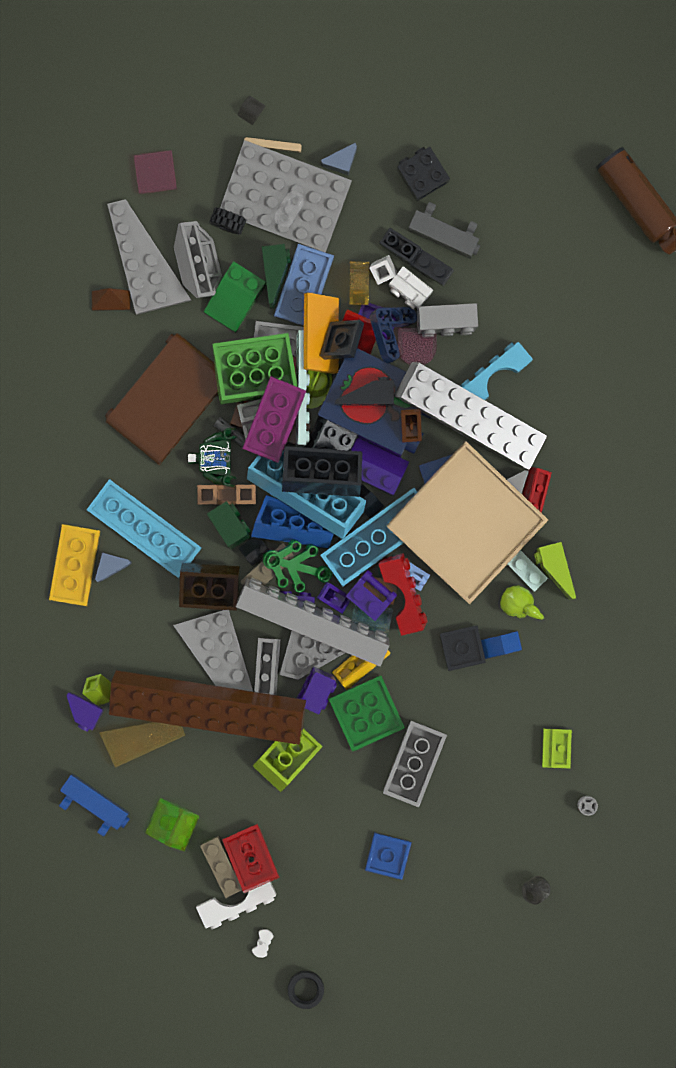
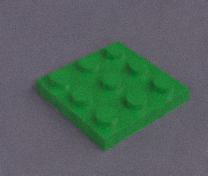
[329,675,405,752]

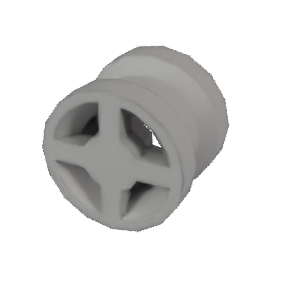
[577,796,598,816]

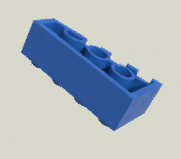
[251,495,334,549]

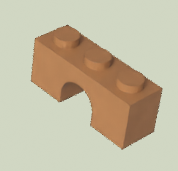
[197,485,256,505]

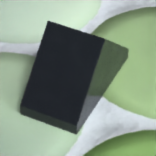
[359,483,384,519]

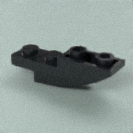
[379,228,454,286]

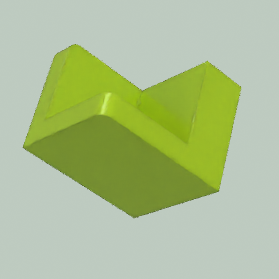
[82,674,111,706]

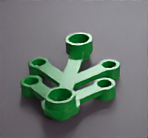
[263,539,332,593]

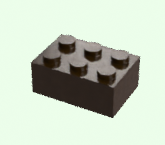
[179,563,240,611]

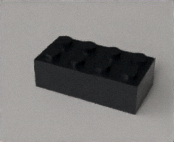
[282,446,362,497]

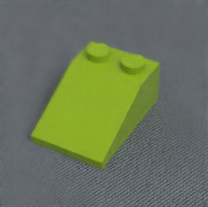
[534,542,576,600]
[253,729,323,792]

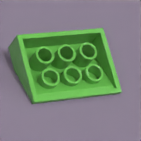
[212,333,298,404]

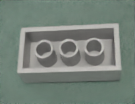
[382,720,447,807]

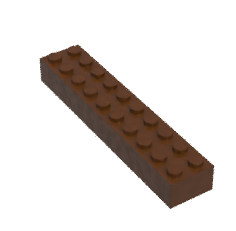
[109,670,306,745]

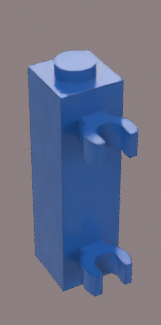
[59,774,130,837]

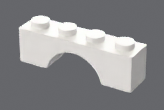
[196,882,277,930]

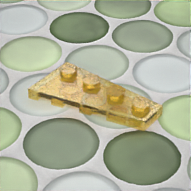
[99,722,186,768]

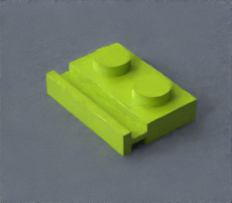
[542,729,572,768]

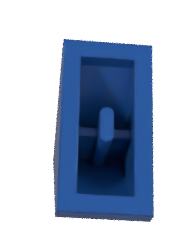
[481,631,522,659]

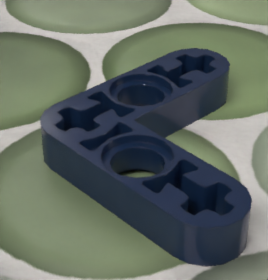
[370,307,417,363]

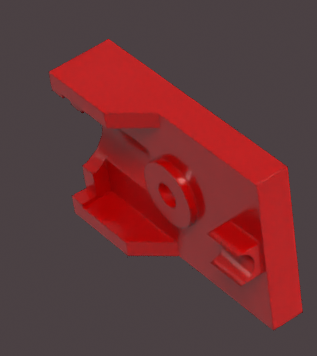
[222,824,280,893]

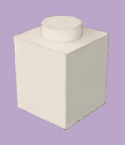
[370,255,397,285]

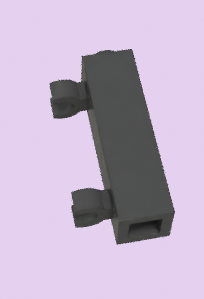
[408,202,481,259]

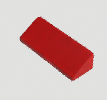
[522,467,552,513]

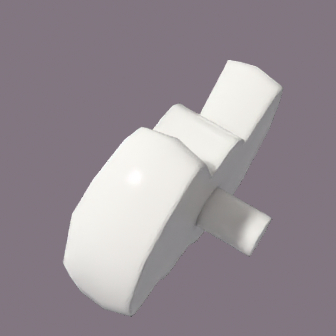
[252,929,274,958]

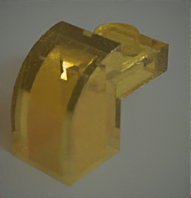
[349,261,369,305]

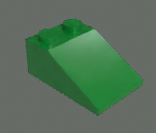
[204,261,266,333]

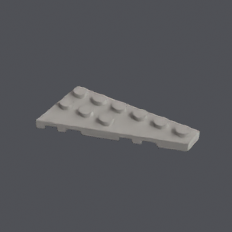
[107,199,192,315]
[173,610,253,692]

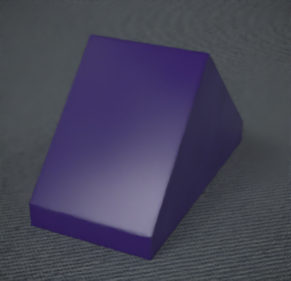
[317,582,351,614]

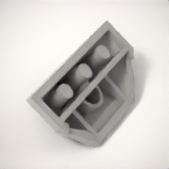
[174,221,222,298]

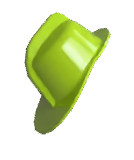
[306,370,333,409]

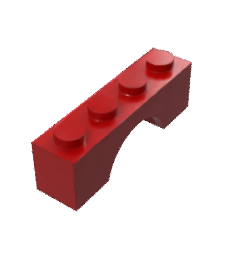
[379,553,427,636]

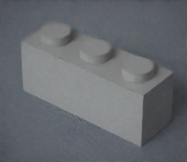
[254,638,280,695]

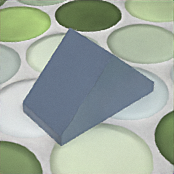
[321,143,357,175]
[95,553,132,583]

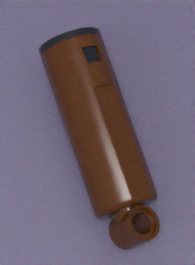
[596,147,676,255]

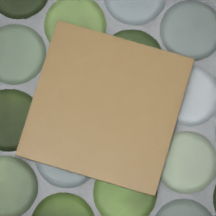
[386,441,548,604]

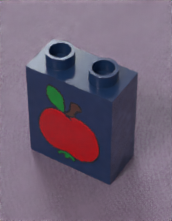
[318,348,431,458]

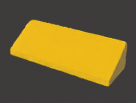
[332,650,390,690]

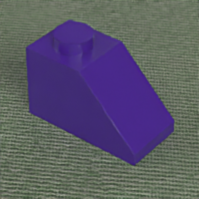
[67,692,104,732]

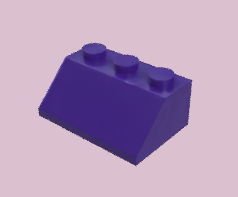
[351,438,409,496]

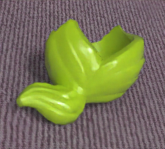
[500,585,544,620]

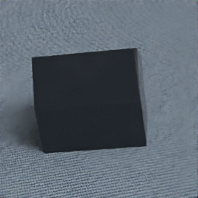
[238,537,269,566]

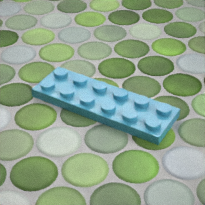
[87,479,202,578]

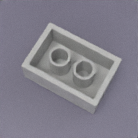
[416,303,478,338]

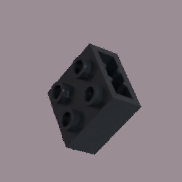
[397,147,450,202]
[304,417,357,451]

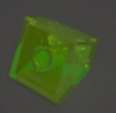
[145,798,199,851]

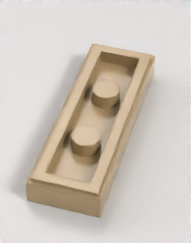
[244,137,302,153]

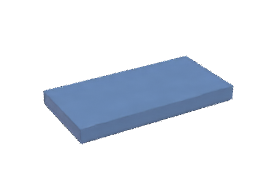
[274,244,334,326]

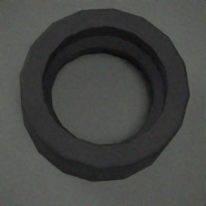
[288,971,324,1009]

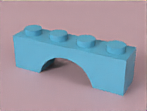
[460,342,533,400]

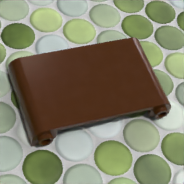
[105,333,218,466]

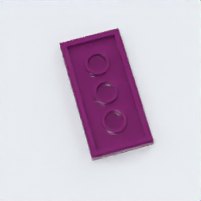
[242,376,307,463]

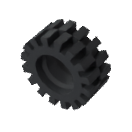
[209,207,246,235]

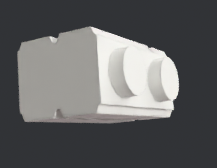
[389,267,433,309]

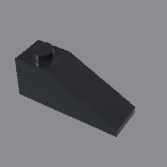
[335,377,394,406]

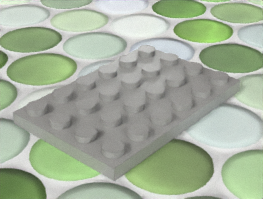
[220,140,352,253]

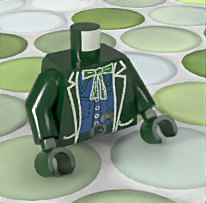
[188,428,237,488]

